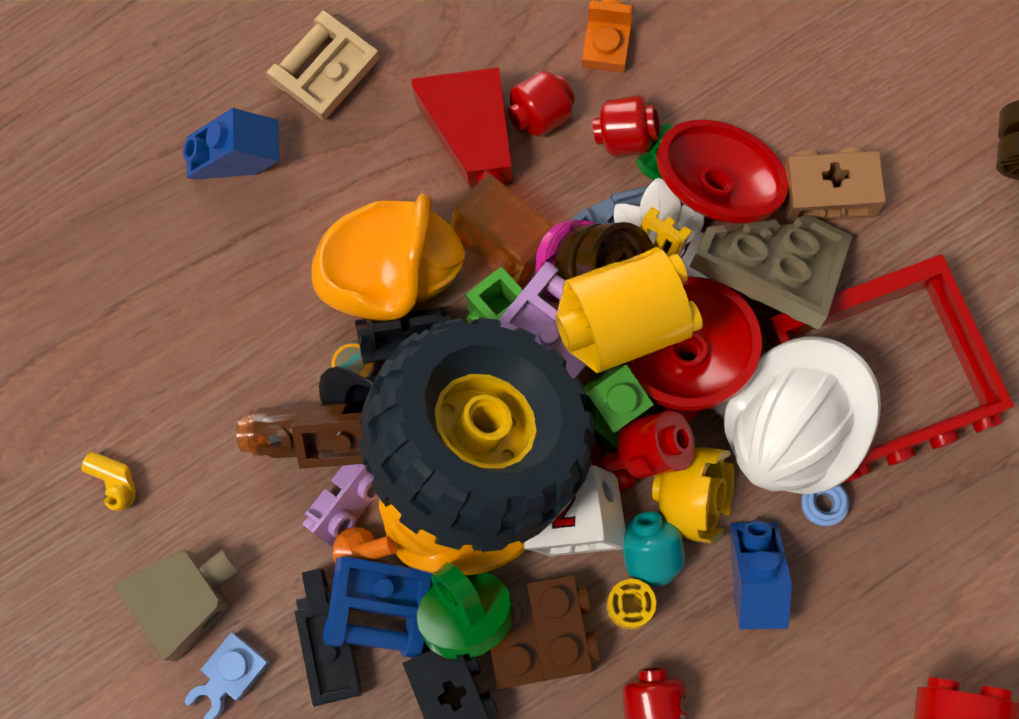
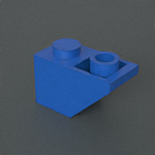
[183,108,279,180]
[730,521,792,630]

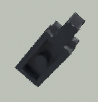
[294,568,363,707]

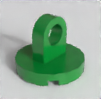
[416,562,513,659]

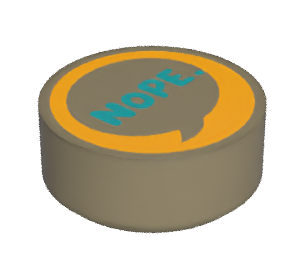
[329,341,377,378]

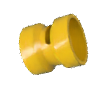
[606,579,657,630]

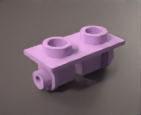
[302,464,378,547]

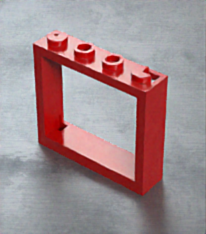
[764,254,1015,483]

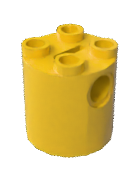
[555,247,703,373]

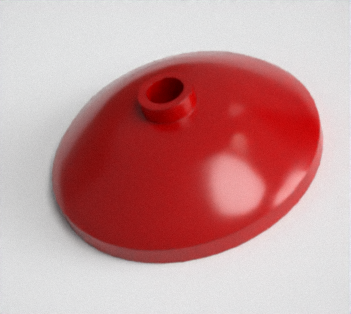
[657,119,788,224]
[623,276,762,411]

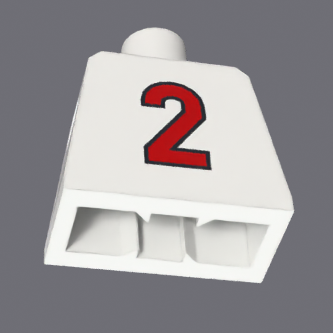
[524,453,626,556]

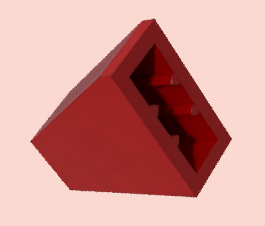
[411,67,513,191]

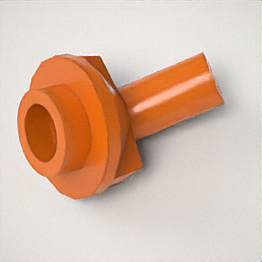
[332,527,397,564]

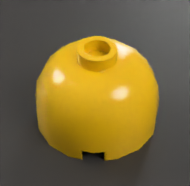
[652,447,734,544]

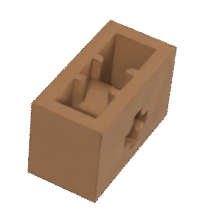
[784,147,886,223]

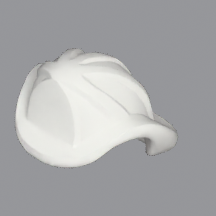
[724,336,881,494]

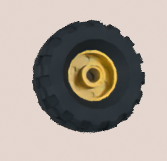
[359,317,595,552]

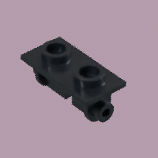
[355,307,451,364]

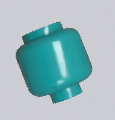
[621,511,686,586]

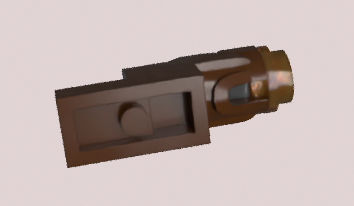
[236,403,362,469]

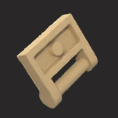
[265,11,380,121]

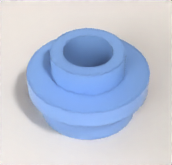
[801,484,849,527]

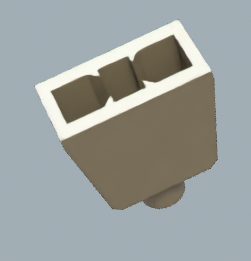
[114,549,240,661]

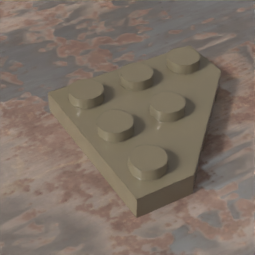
[689,216,852,330]

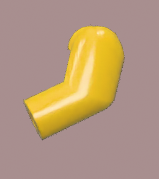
[81,451,136,511]

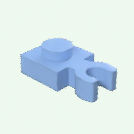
[184,632,271,719]

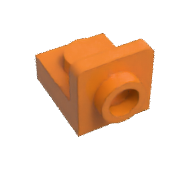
[582,0,633,73]

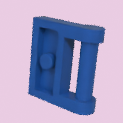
[323,556,432,658]

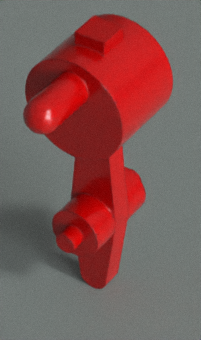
[602,406,701,479]

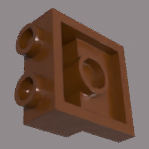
[490,575,600,690]

